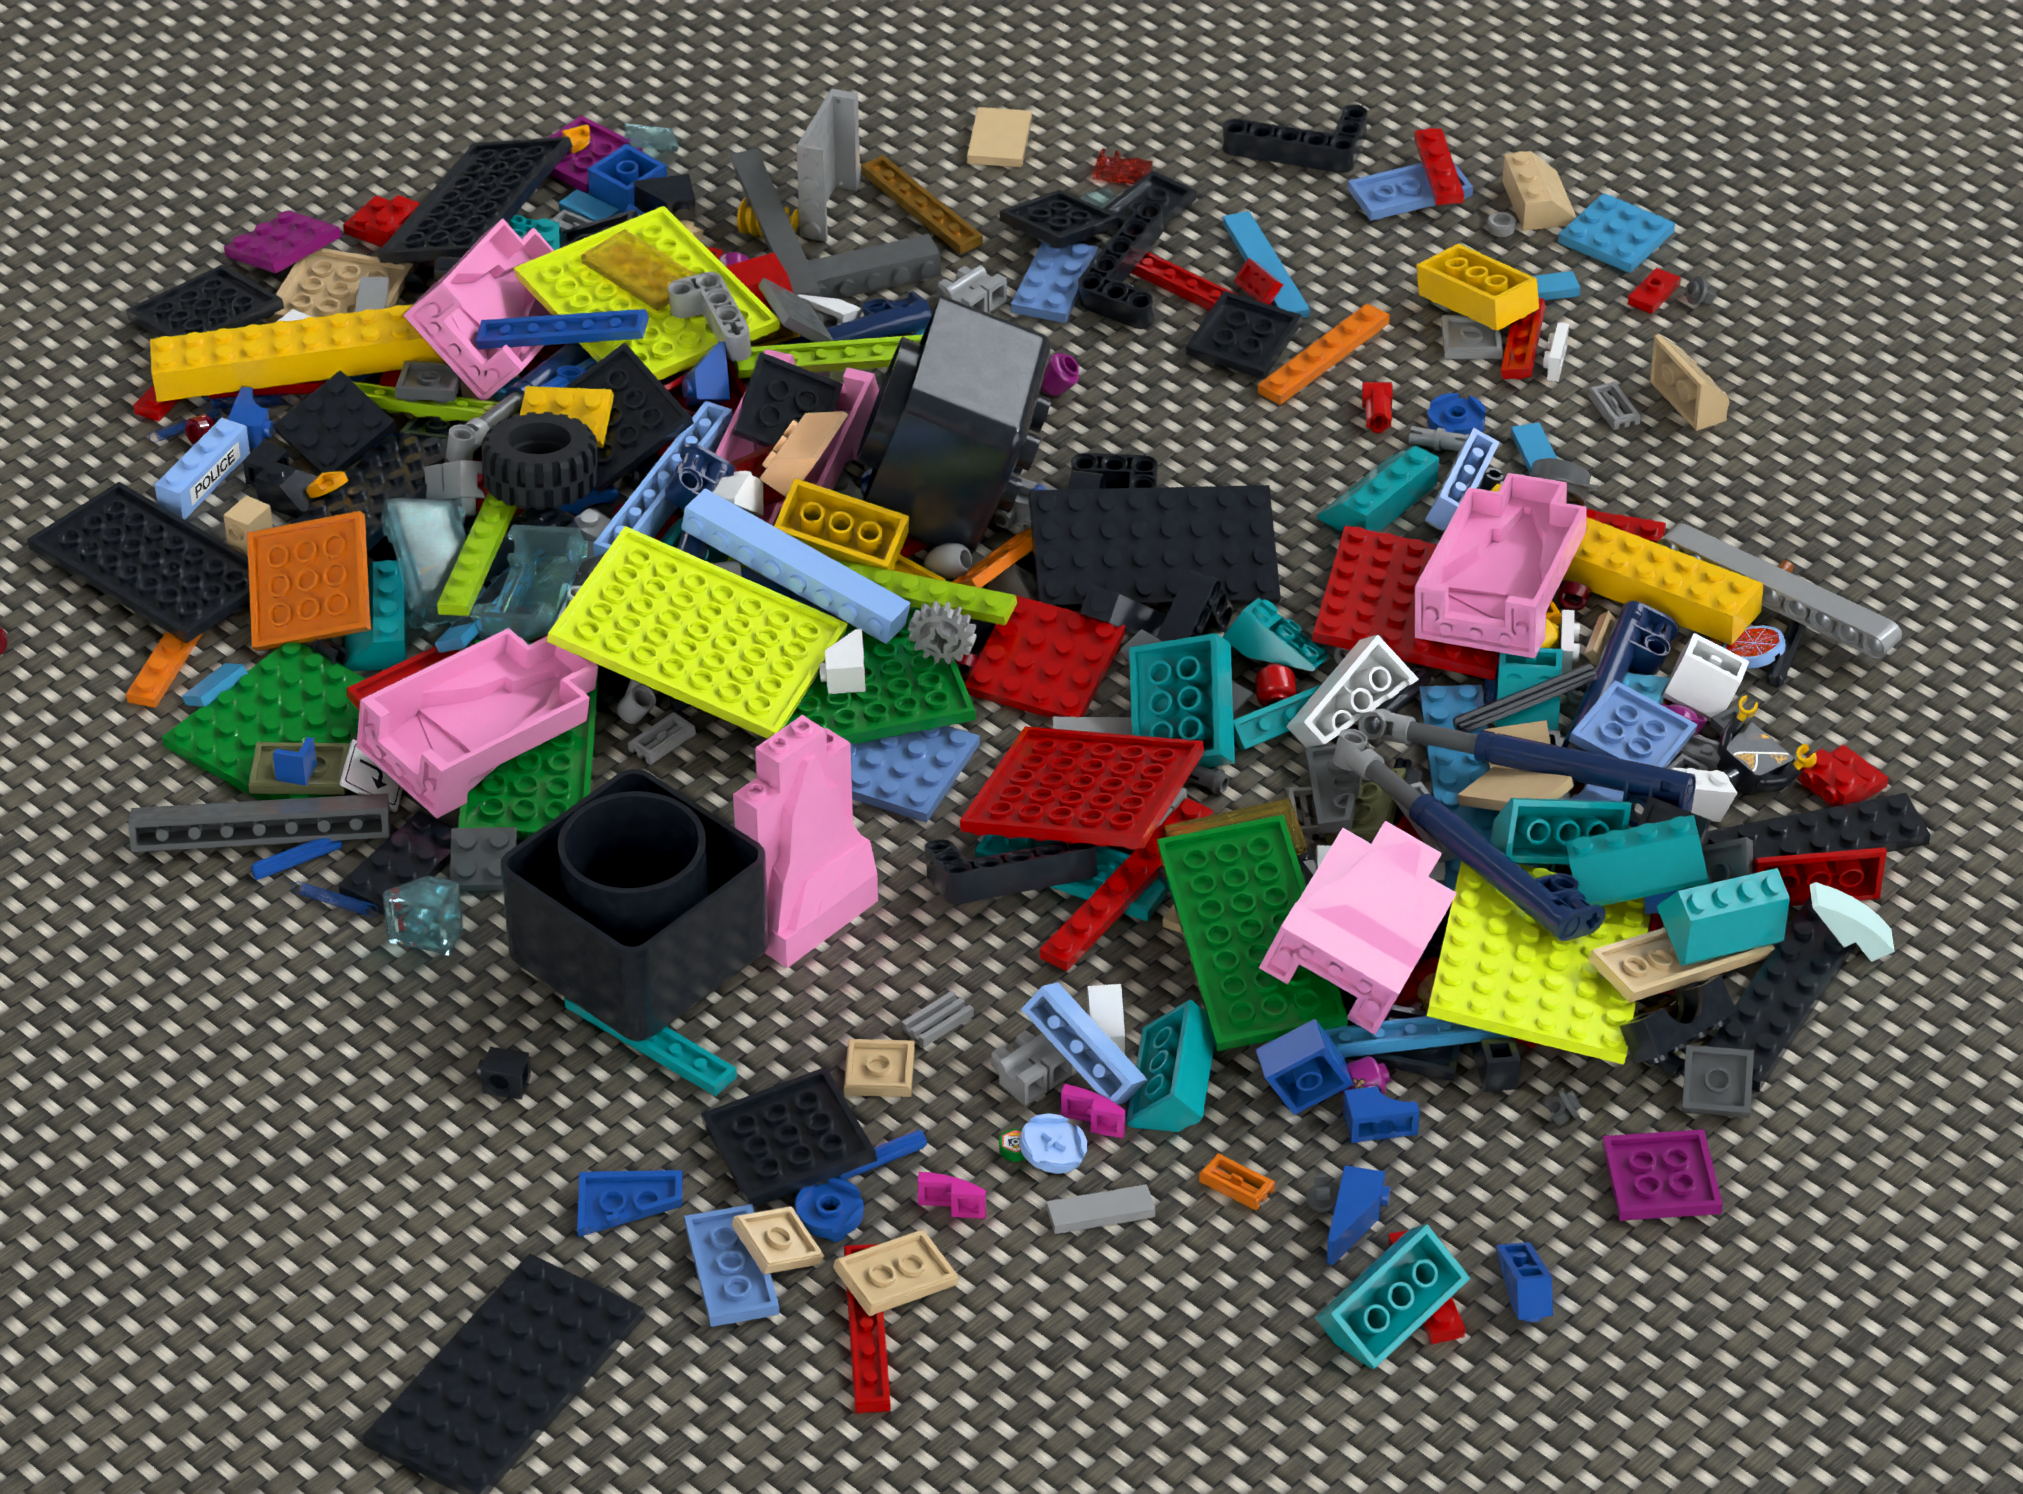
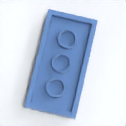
[1348,161,1473,221]
[1011,241,1098,323]
[684,1204,779,1327]

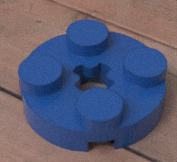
[1427,393,1486,435]
[795,1178,864,1242]

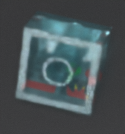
[383,876,463,955]

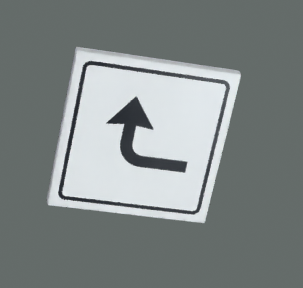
[339,739,403,812]

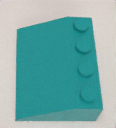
[1129,633,1235,768]

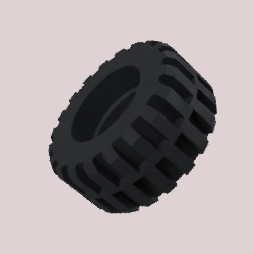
[482,412,598,510]

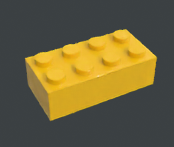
[1416,243,1539,330]
[774,478,909,570]

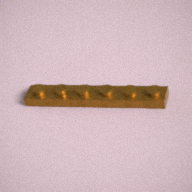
[861,155,983,254]

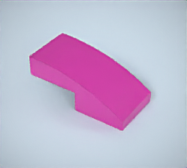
[1061,1084,1125,1139]
[918,1172,986,1219]

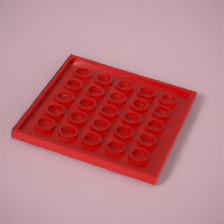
[1312,525,1500,680]
[959,726,1204,849]

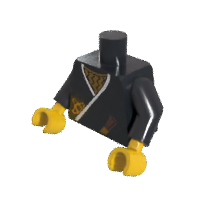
[1717,695,1817,795]

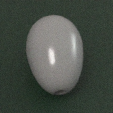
[924,543,972,579]

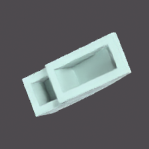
[1810,882,1895,962]

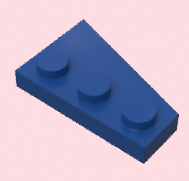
[577,1170,683,1237]

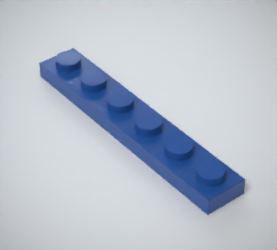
[475,309,649,349]

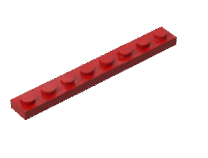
[1040,798,1214,971]

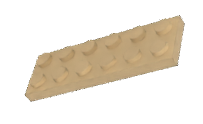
[1588,928,1775,1003]

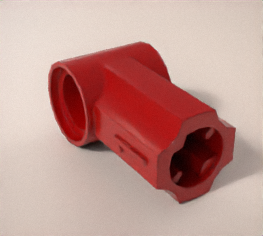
[1362,382,1393,433]

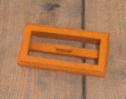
[1199,1153,1275,1210]

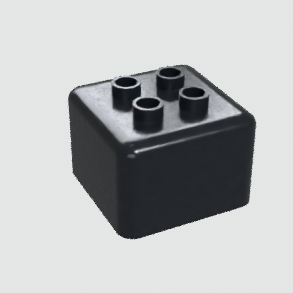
[856,295,1051,555]
[500,769,770,1041]

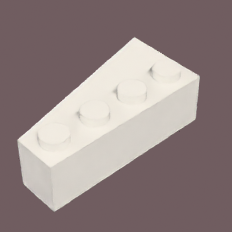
[1286,635,1419,749]

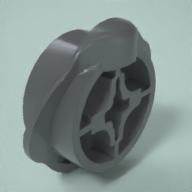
[1530,458,1599,506]

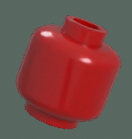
[1255,663,1296,707]

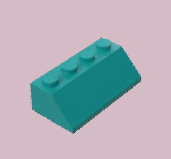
[1317,445,1439,532]
[345,560,407,672]
[1490,798,1632,864]
[1565,815,1709,906]
[1656,868,1790,966]
[1126,999,1215,1132]
[1315,1224,1471,1369]

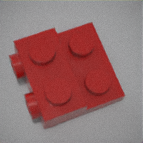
[343,195,420,247]
[1797,744,1888,807]

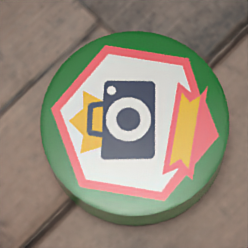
[999,1129,1026,1162]

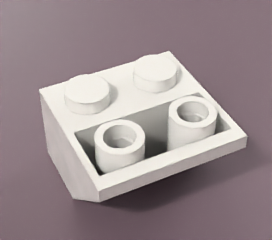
[1662,633,1749,722]

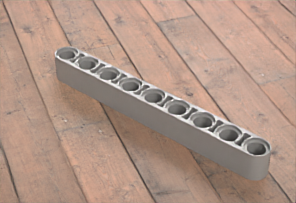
[1658,523,1902,658]

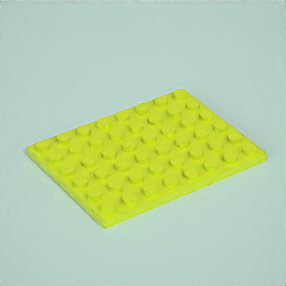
[514,206,780,380]
[546,526,848,739]
[1427,861,1651,1065]

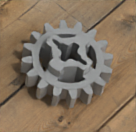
[908,601,977,664]

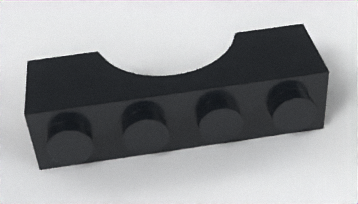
[1619,975,1736,1065]
[1470,1037,1521,1092]

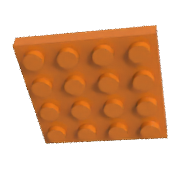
[247,511,371,651]

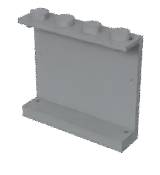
[797,88,861,242]

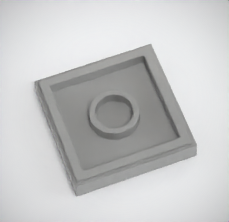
[1441,315,1503,359]

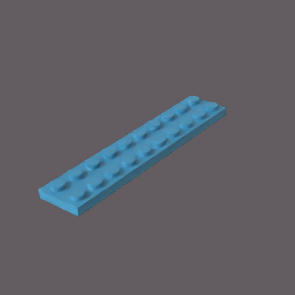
[1419,685,1498,891]

